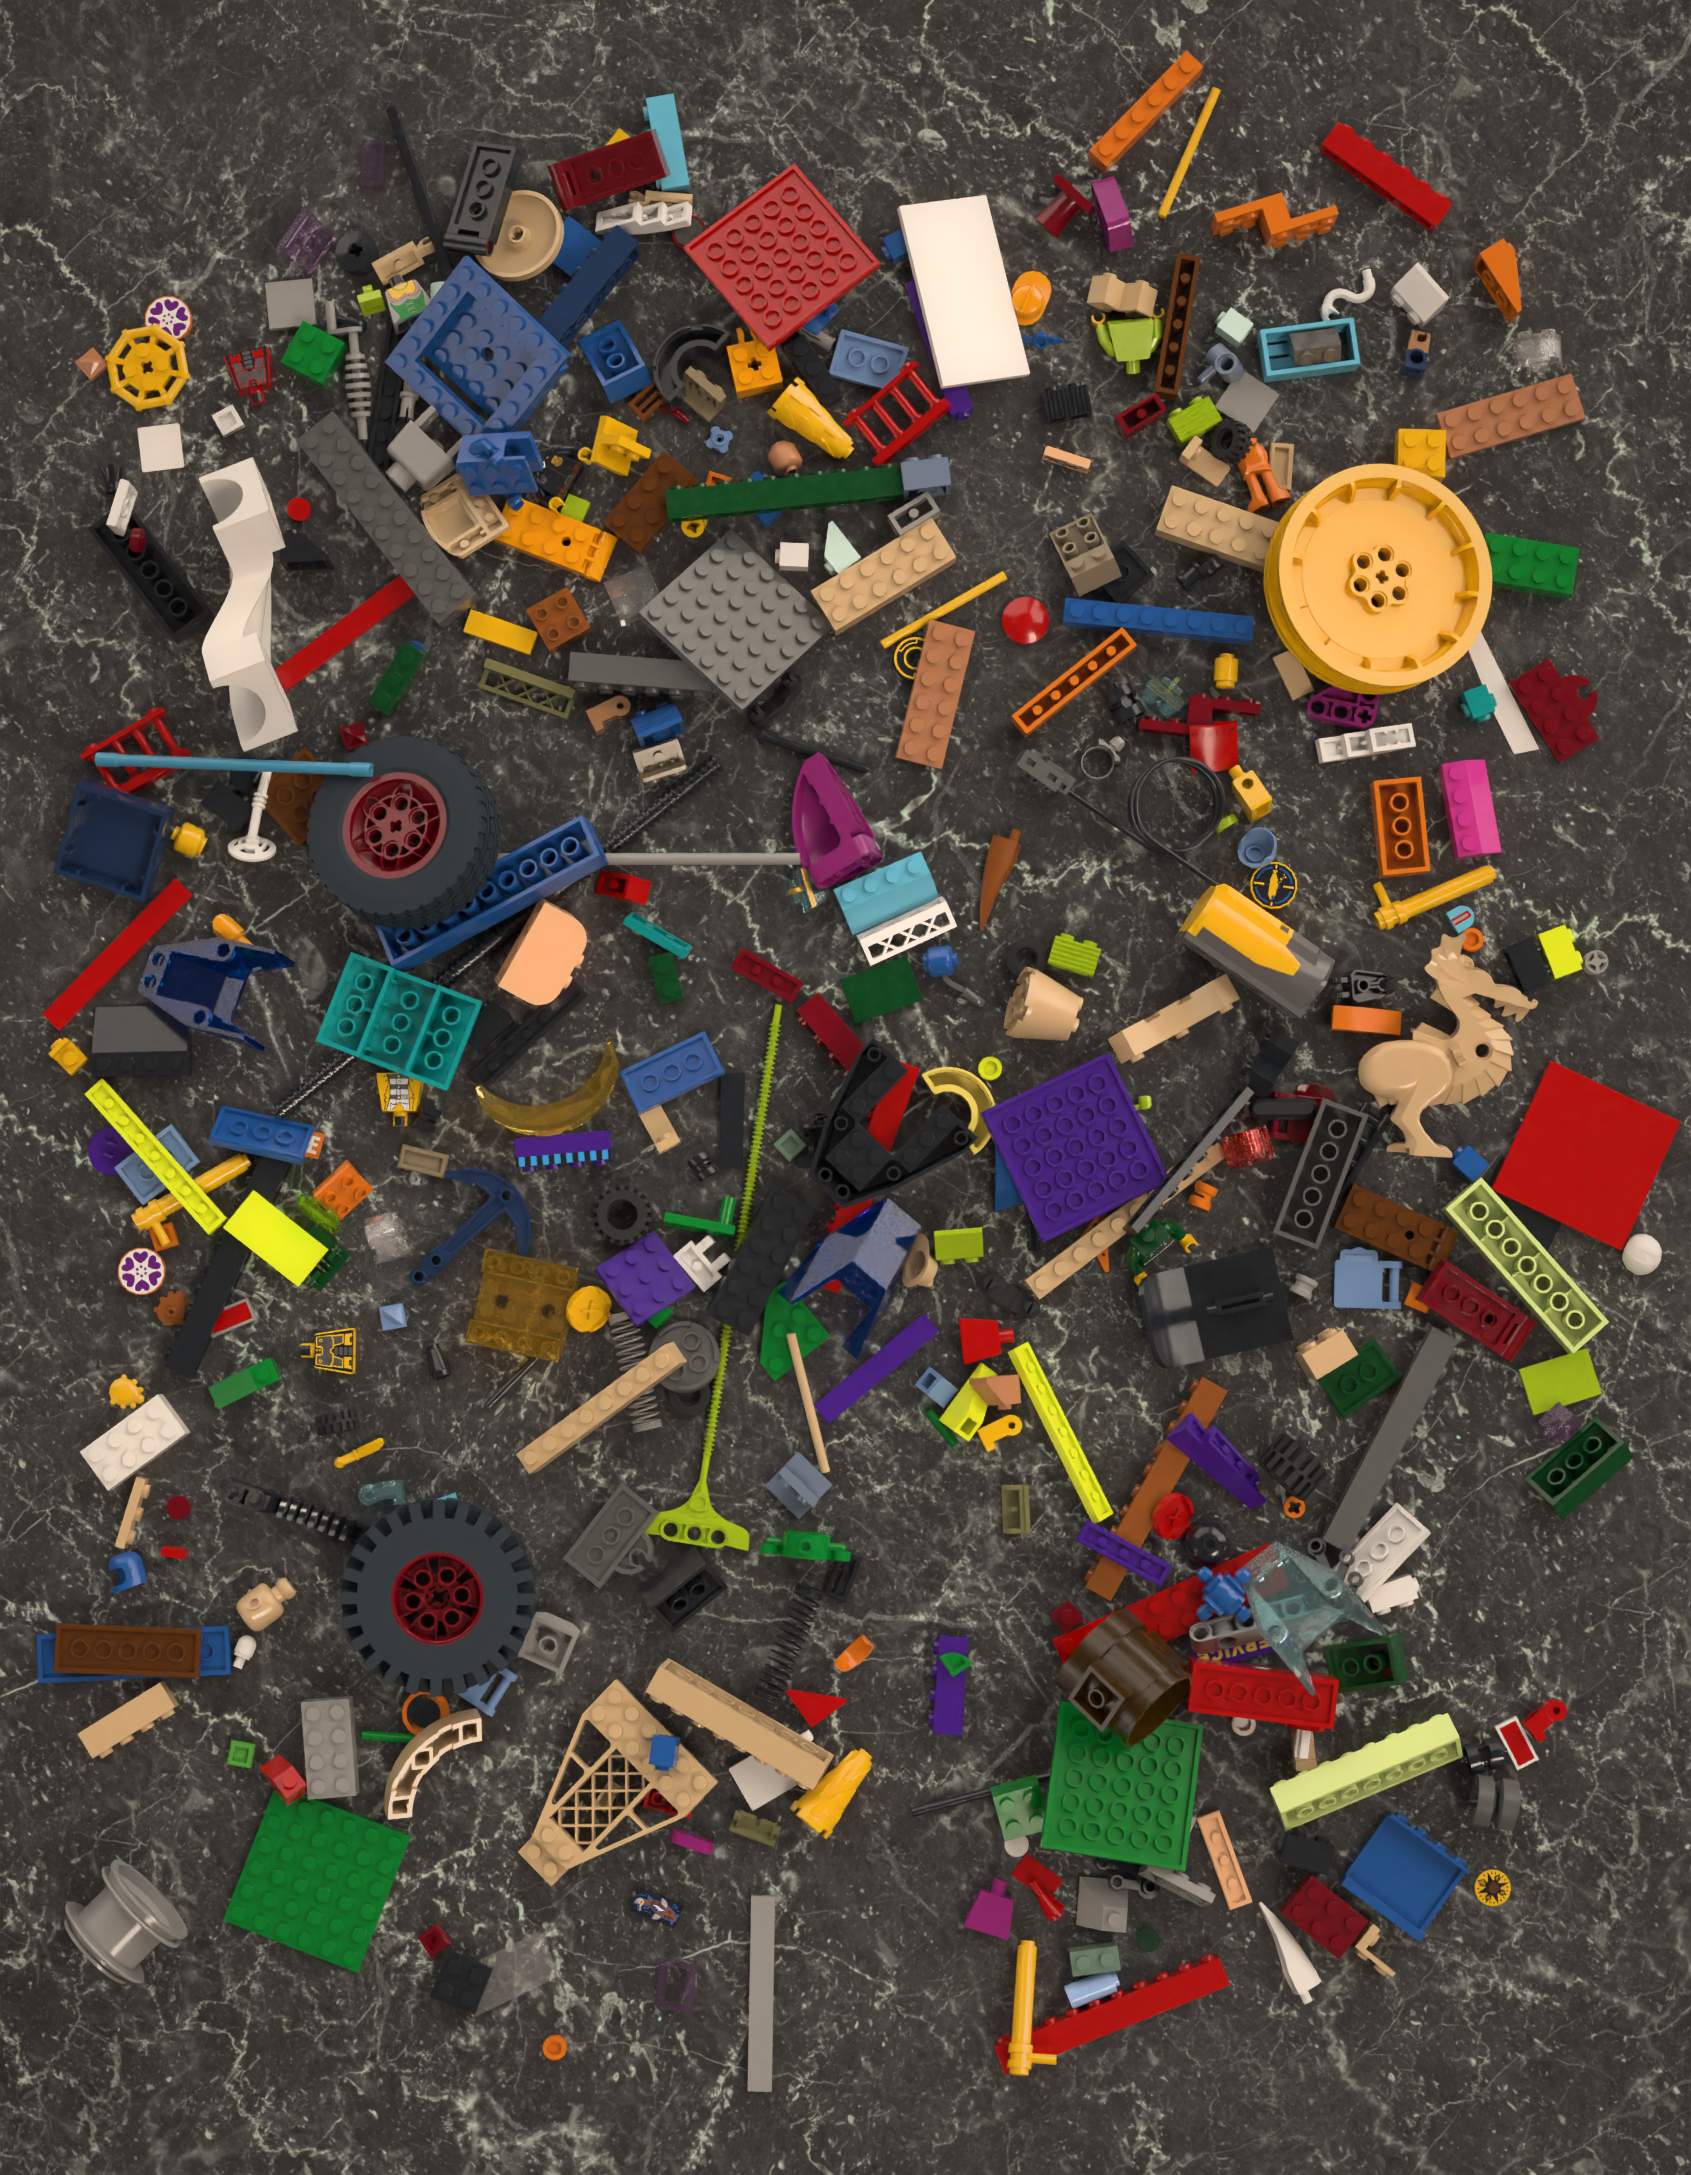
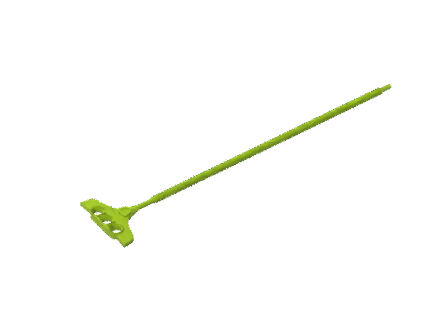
[646,1004,782,1551]

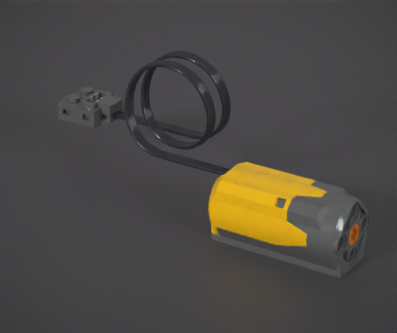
[1010,749,1335,1018]

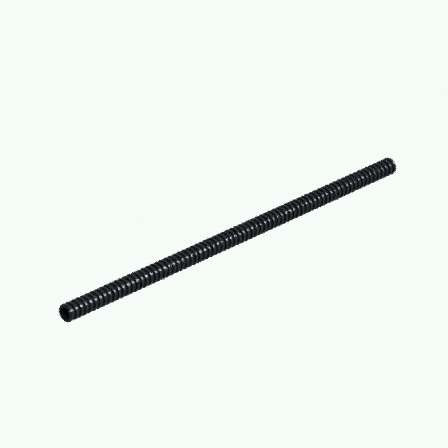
[273,754,724,1120]

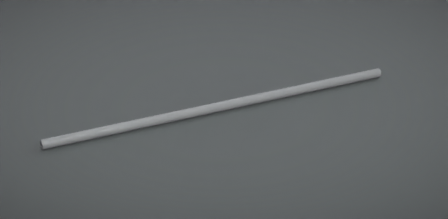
[392,853,800,865]

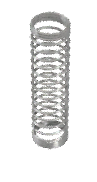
[607,1312,662,1433]

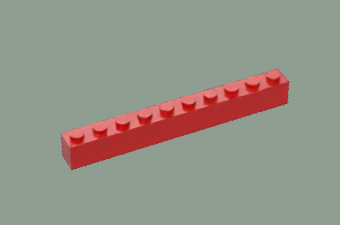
[809,1061,920,1294]
[993,1953,1230,2075]

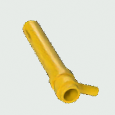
[1373,865,1497,931]
[131,1153,252,1247]
[1007,1940,1057,2076]

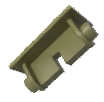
[729,1809,781,1847]

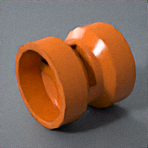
[1187,1180,1218,1212]

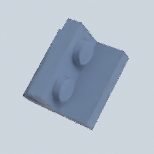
[765,1451,832,1519]

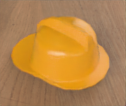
[1011,271,1051,326]

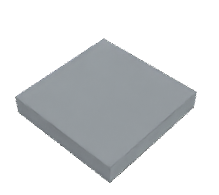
[265,278,317,331]
[1215,371,1280,434]

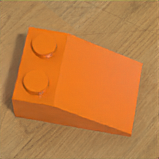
[1472,238,1522,325]

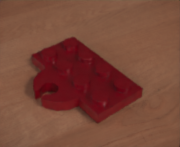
[1508,658,1599,764]

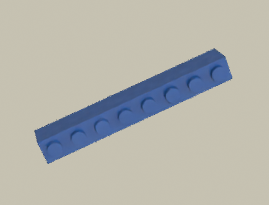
[1062,598,1254,645]

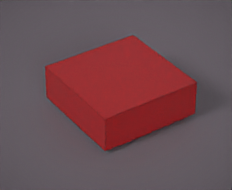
[160,1545,190,1559]

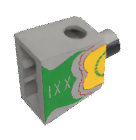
[385,275,431,335]

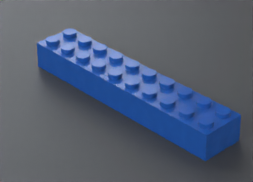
[375,815,609,973]

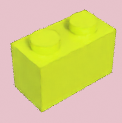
[1534,925,1583,981]

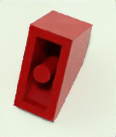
[595,871,652,905]
[259,1754,307,1807]

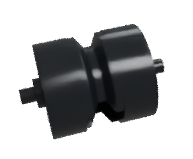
[1104,682,1146,726]
[1460,1737,1508,1775]

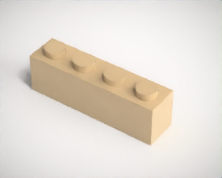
[78,1681,179,1759]

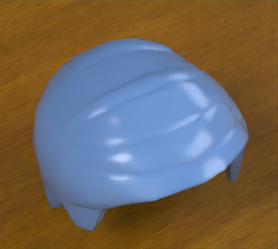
[1238,827,1277,869]

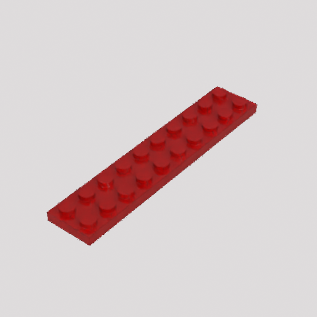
[1052,1542,1290,1665]

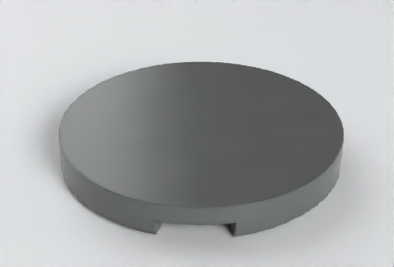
[648,1321,720,1393]

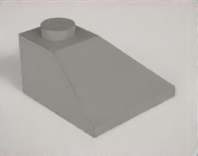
[1076,1876,1128,1933]

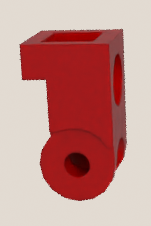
[1520,1699,1567,1743]

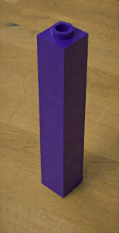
[905,280,973,421]

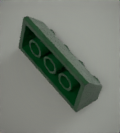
[1524,1416,1634,1520]

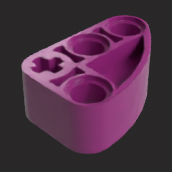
[1091,176,1133,253]
[1305,686,1380,730]

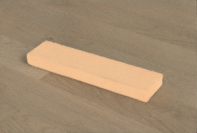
[1196,1810,1252,1910]

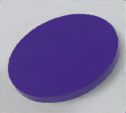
[88,1127,135,1175]

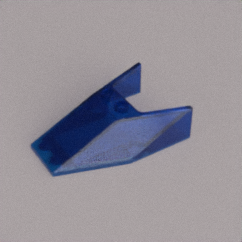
[137,937,295,1051]
[778,1197,921,1359]

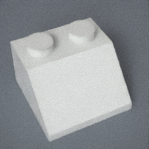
[1390,263,1449,328]

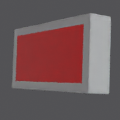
[212,1297,258,1338]

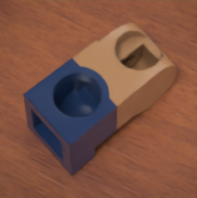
[1401,329,1431,379]

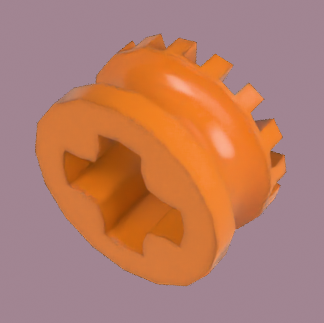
[1283,1496,1305,1518]

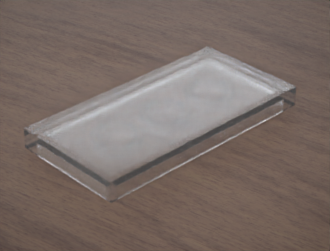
[470,1931,560,2018]

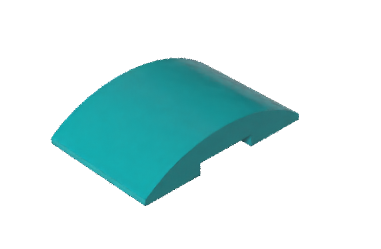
[316,952,483,1092]

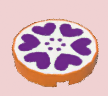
[145,296,192,344]
[118,1248,166,1295]

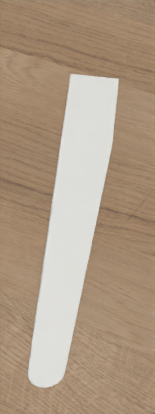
[1468,631,1539,754]

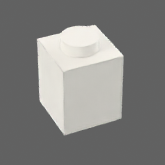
[775,542,809,572]

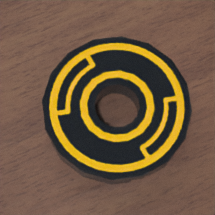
[892,635,924,682]

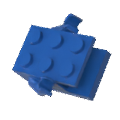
[456,431,544,511]

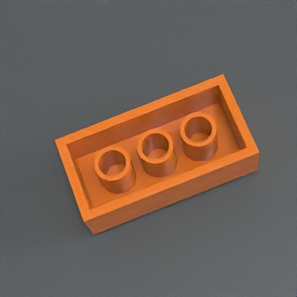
[1370,777,1431,878]

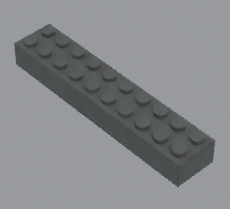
[296,411,481,628]

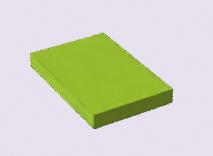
[1518,1348,1602,1415]

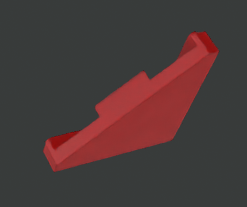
[786,1688,847,1728]

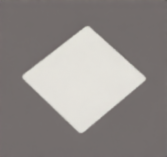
[137,423,184,472]

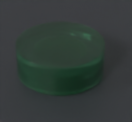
[1136,1927,1160,1952]

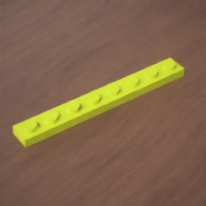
[85,1078,228,1235]
[1008,1342,1114,1524]

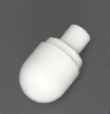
[233,1635,256,1669]

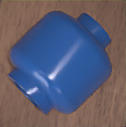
[923,945,959,977]

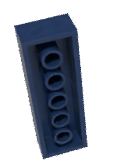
[535,225,641,348]

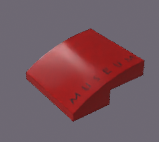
[1189,721,1238,774]

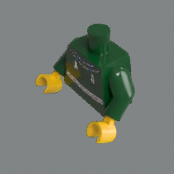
[1124,1219,1198,1286]

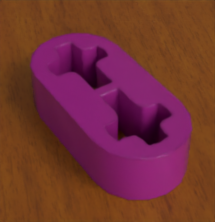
[668,1828,715,1855]

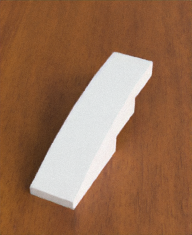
[595,201,692,235]
[1315,723,1416,764]

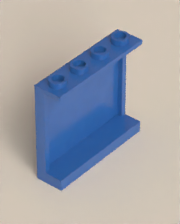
[1338,1811,1471,1942]

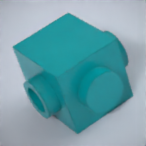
[1460,684,1497,723]

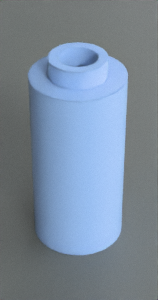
[1064,1971,1120,2009]

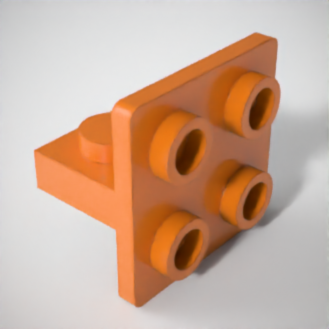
[312,1160,373,1221]

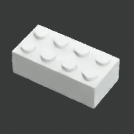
[80,1394,191,1491]

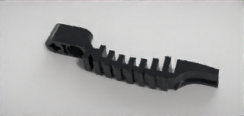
[219,1477,372,1545]

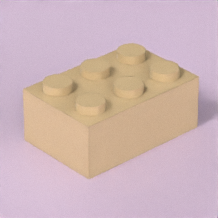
[1293,1328,1358,1380]

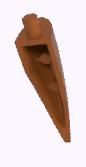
[979,829,1021,931]

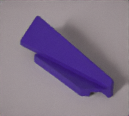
[1167,1413,1266,1509]

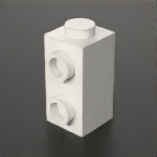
[1366,1573,1420,1615]

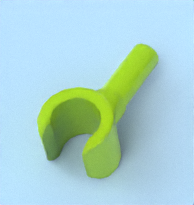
[1134,1096,1152,1111]

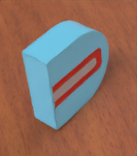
[1445,906,1474,934]

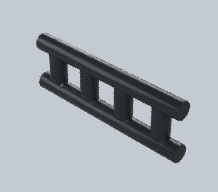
[1338,1101,1391,1199]

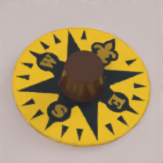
[1475,1870,1511,1906]

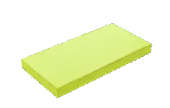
[223,1190,328,1287]

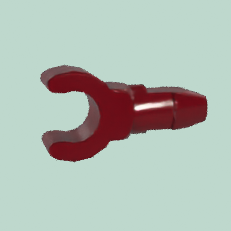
[661,406,690,425]

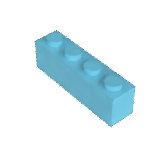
[643,93,690,193]

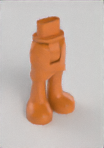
[1232,432,1291,515]

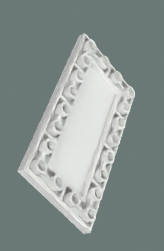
[897,195,1030,389]

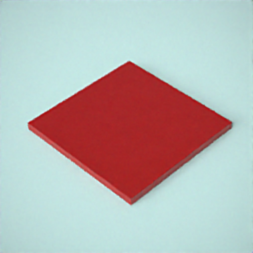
[683,164,881,352]
[1491,1061,1681,1251]

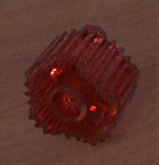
[1220,1125,1274,1170]

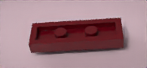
[730,948,804,1004]

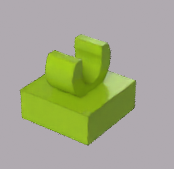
[357,284,386,316]

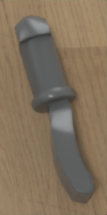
[942,976,985,1007]

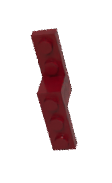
[1137,693,1261,738]

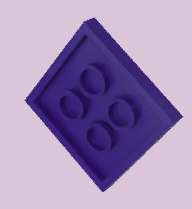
[595,1231,695,1328]

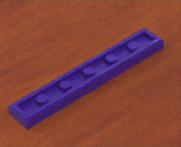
[814,1313,939,1423]

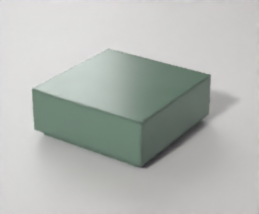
[773,1129,807,1162]

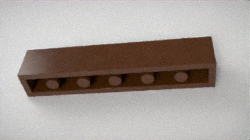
[1153,253,1201,402]

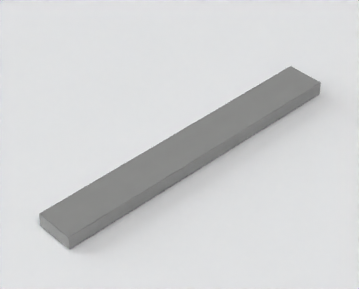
[748,1895,775,2092]

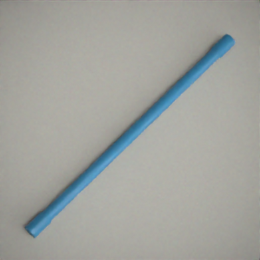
[95,752,373,777]

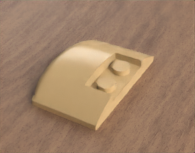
[421,473,511,559]

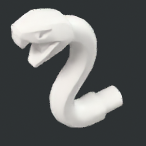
[1321,269,1375,321]

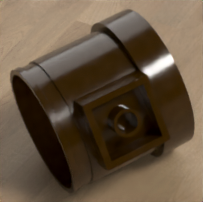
[1056,1609,1193,1747]

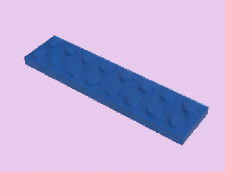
[37,1625,232,1683]

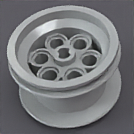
[64,1859,188,1984]

